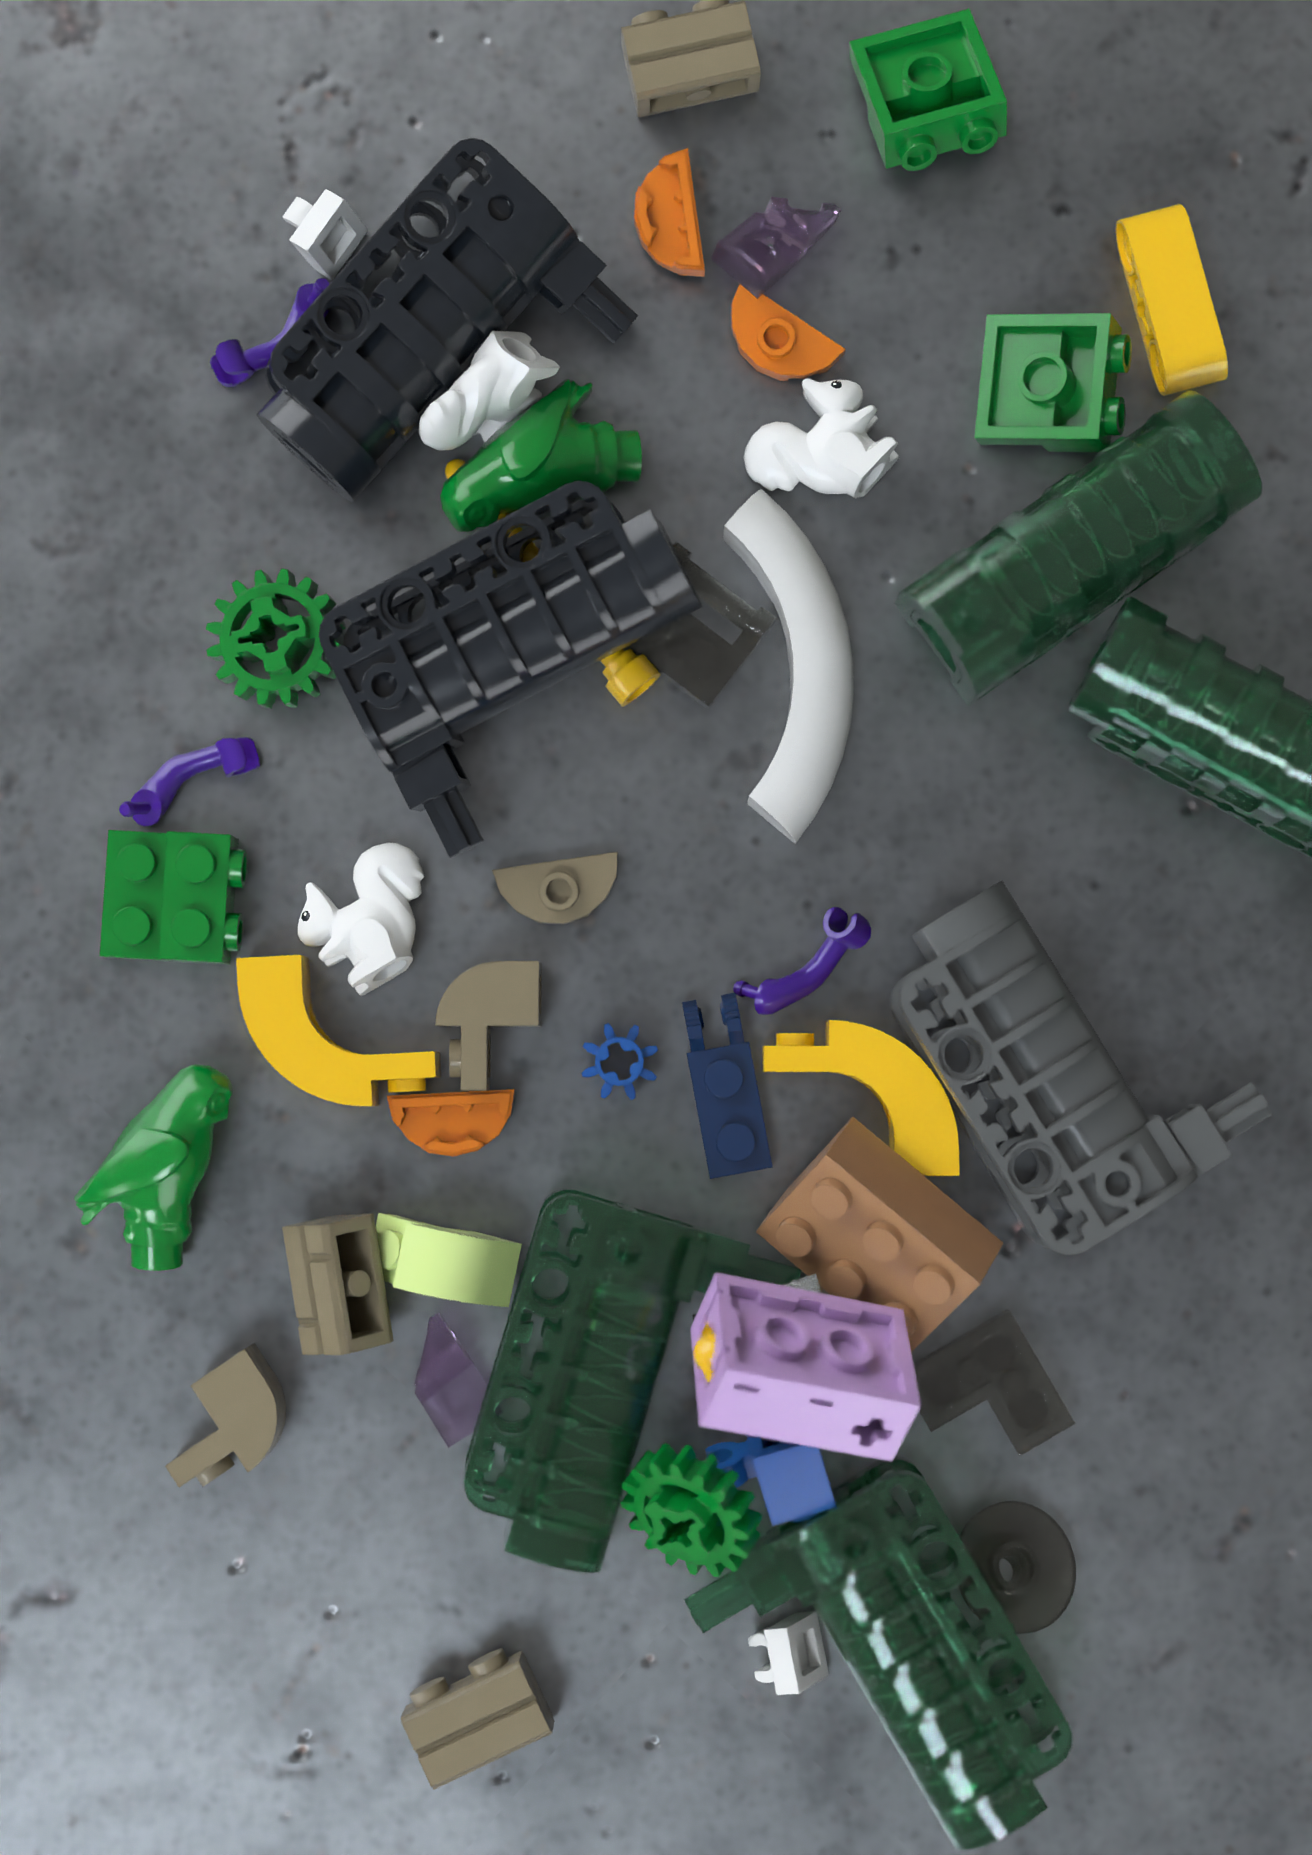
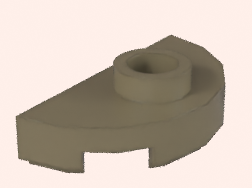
[492,852,618,925]

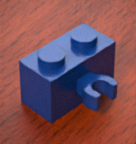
[705,1435,836,1526]

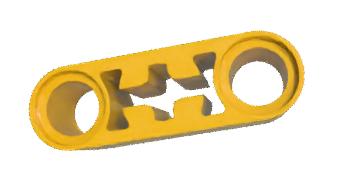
[1116,204,1228,396]

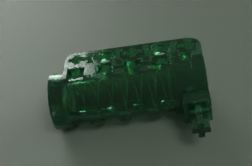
[895,390,1262,706]
[1067,596,1312,858]

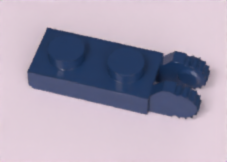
[682,992,773,1179]

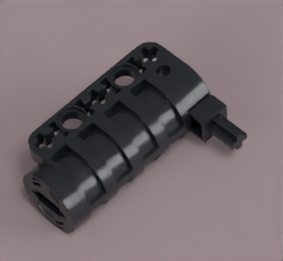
[257,138,638,502]

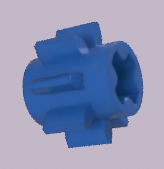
[581,1023,658,1100]

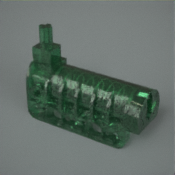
[464,1188,801,1573]
[684,1456,1073,1850]

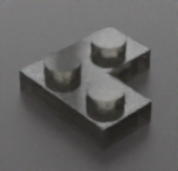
[913,1309,1075,1456]

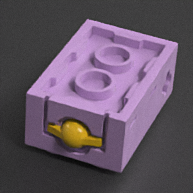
[691,1272,921,1461]

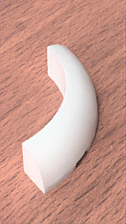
[723,489,854,844]

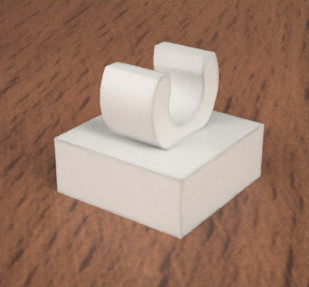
[283,189,368,281]
[748,1611,829,1695]

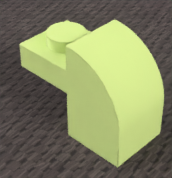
[376,1213,522,1307]

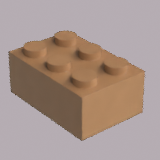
[756,1117,1004,1352]

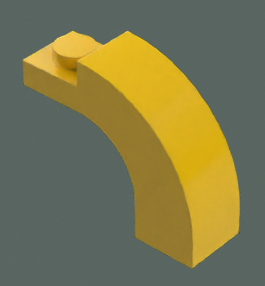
[236,955,441,1106]
[762,1020,959,1176]

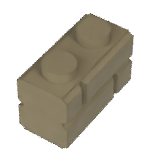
[621,0,761,118]
[282,1213,394,1355]
[400,1649,554,1790]

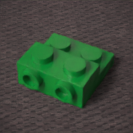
[849,8,1007,171]
[974,313,1132,452]
[100,830,248,965]

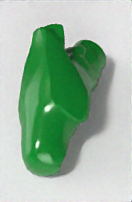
[440,379,642,532]
[74,1064,233,1271]

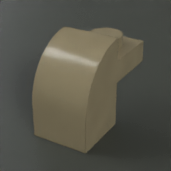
[435,961,542,1090]
[165,1343,286,1488]

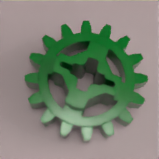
[206,568,346,709]
[621,1443,763,1577]

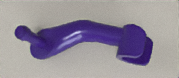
[210,278,330,387]
[119,737,260,827]
[733,907,871,1015]

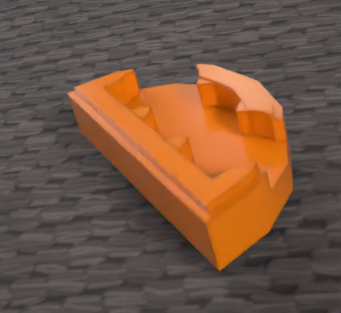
[634,148,705,277]
[731,280,846,381]
[387,1089,516,1157]

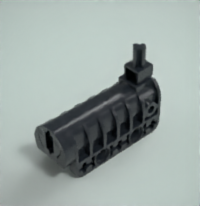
[319,481,703,858]

